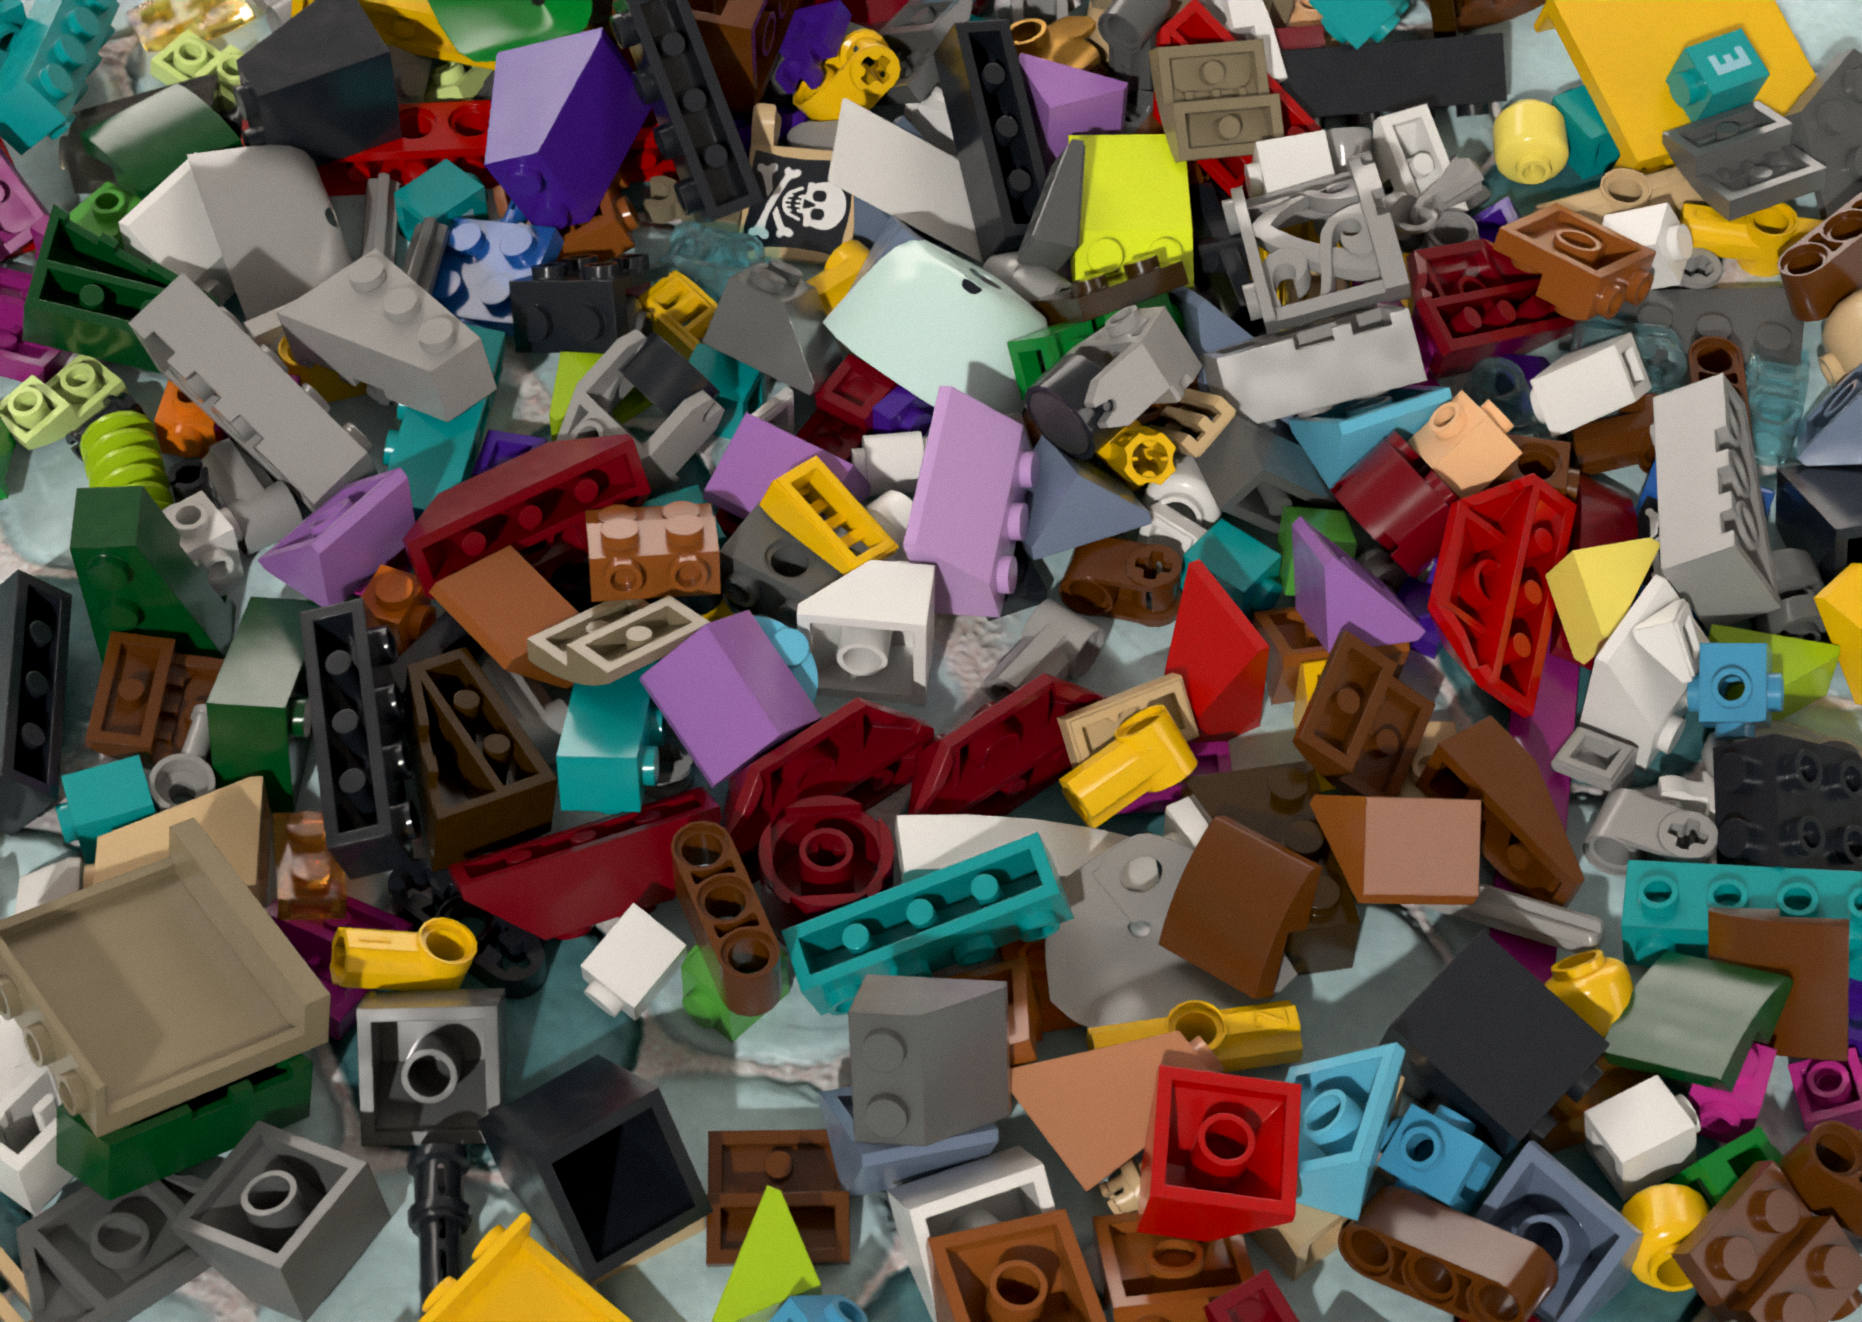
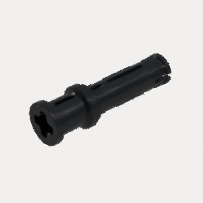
[406,1143,472,1319]

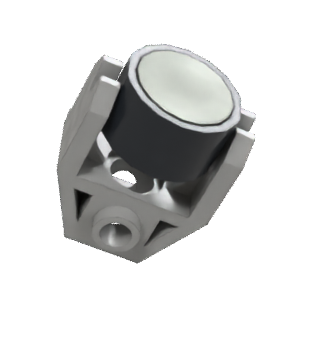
[1024,305,1203,461]
[556,329,725,497]

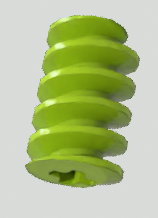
[79,411,174,511]

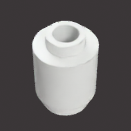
[851,431,928,496]

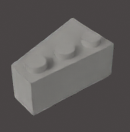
[277,248,497,422]
[1200,303,1427,430]

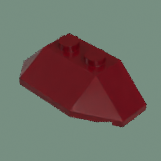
[1406,238,1588,379]
[402,434,651,600]
[908,673,1108,817]
[721,697,934,884]
[448,786,722,940]

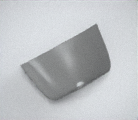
[187,145,353,321]
[1045,833,1297,1028]

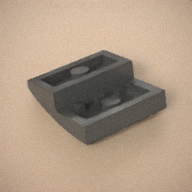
[874,0,974,106]
[1662,101,1827,221]

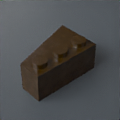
[403,647,558,873]
[1180,761,1360,976]

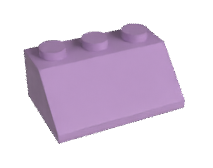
[903,386,1040,618]

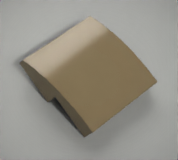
[1148,39,1284,163]
[527,595,710,686]

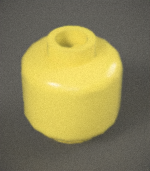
[1492,99,1569,185]

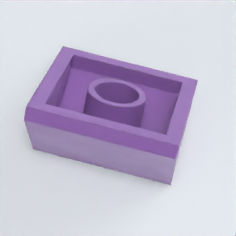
[1018,53,1128,176]
[703,412,871,521]
[258,467,415,607]
[1292,516,1426,653]
[639,610,822,789]

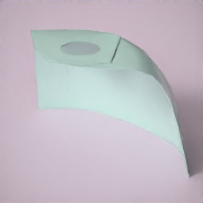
[823,240,1048,415]

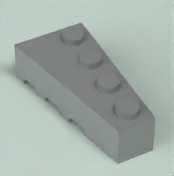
[128,272,379,513]
[1650,373,1781,631]

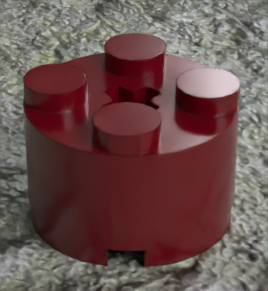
[1330,430,1460,579]
[759,795,894,946]

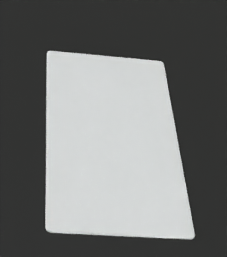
[828,98,983,264]

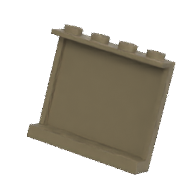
[0,818,331,1138]

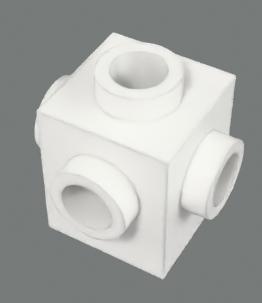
[162,490,245,592]

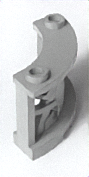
[1221,151,1411,334]

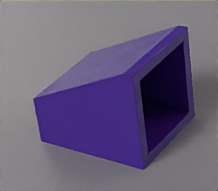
[484,27,652,230]

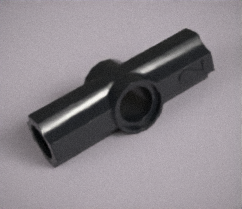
[1189,182,1266,338]

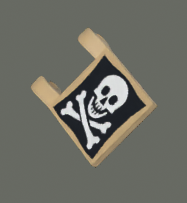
[736,103,854,265]

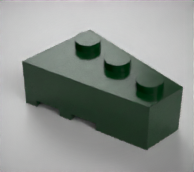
[22,204,219,374]
[69,486,236,666]
[206,597,321,816]
[56,1054,313,1201]

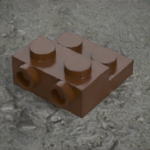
[1671,1160,1862,1322]

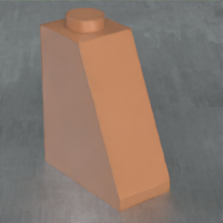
[1010,1031,1224,1193]

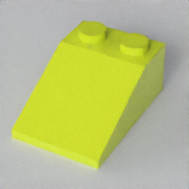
[1068,134,1194,297]

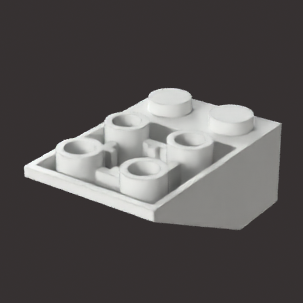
[0,1014,74,1215]

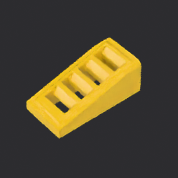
[639,270,718,361]
[759,455,899,576]

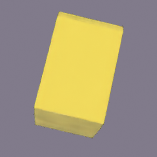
[1545,537,1660,665]

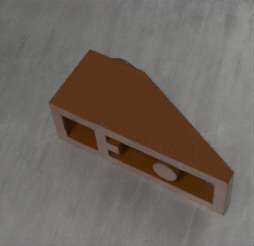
[1415,715,1585,908]

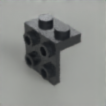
[509,254,669,353]
[1713,733,1862,872]

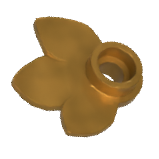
[1010,16,1100,72]

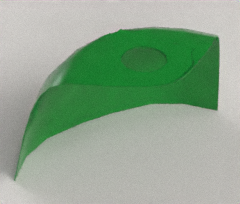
[428,0,592,62]

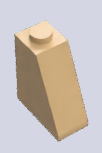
[83,776,272,909]

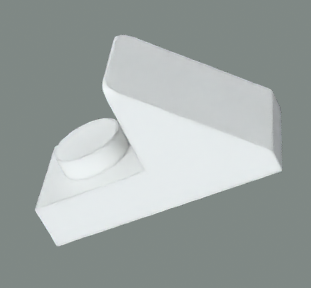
[1372,103,1469,218]

